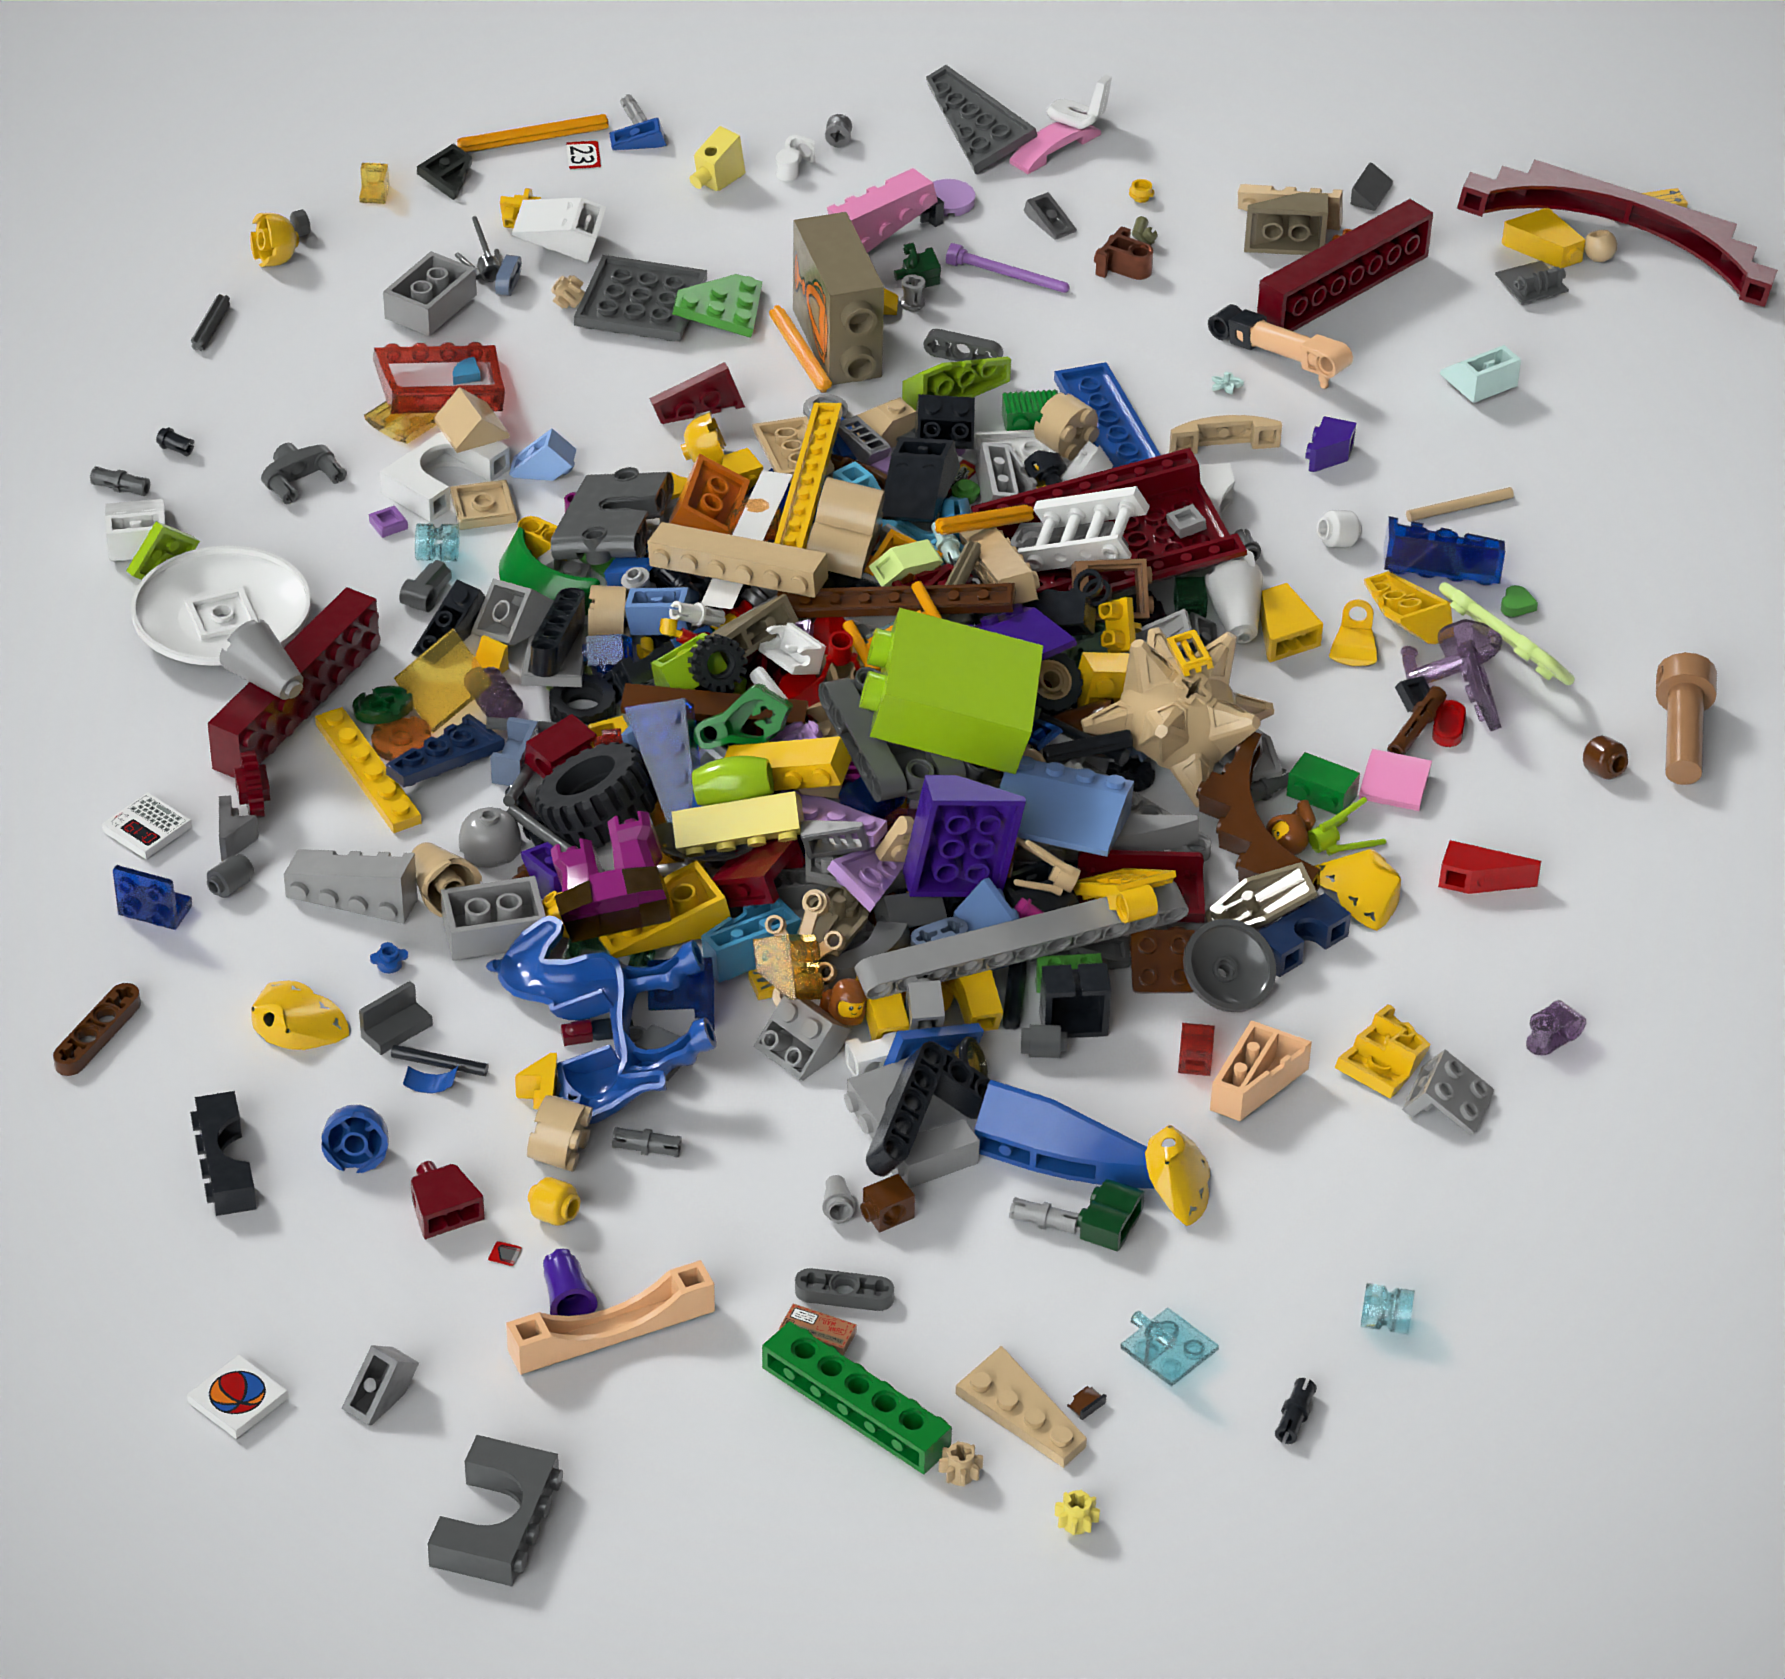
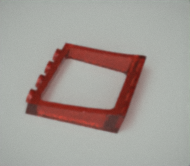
[373,342,505,414]

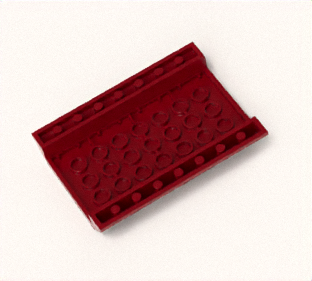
[971,447,1247,600]

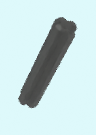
[191,294,230,351]

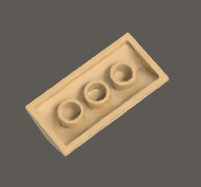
[752,416,834,483]

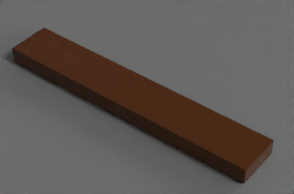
[621,683,808,727]

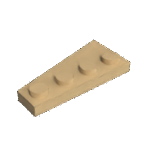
[1238,184,1343,231]

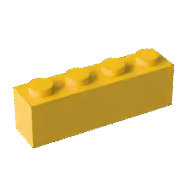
[724,736,852,791]

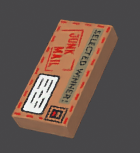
[779,1303,857,1356]

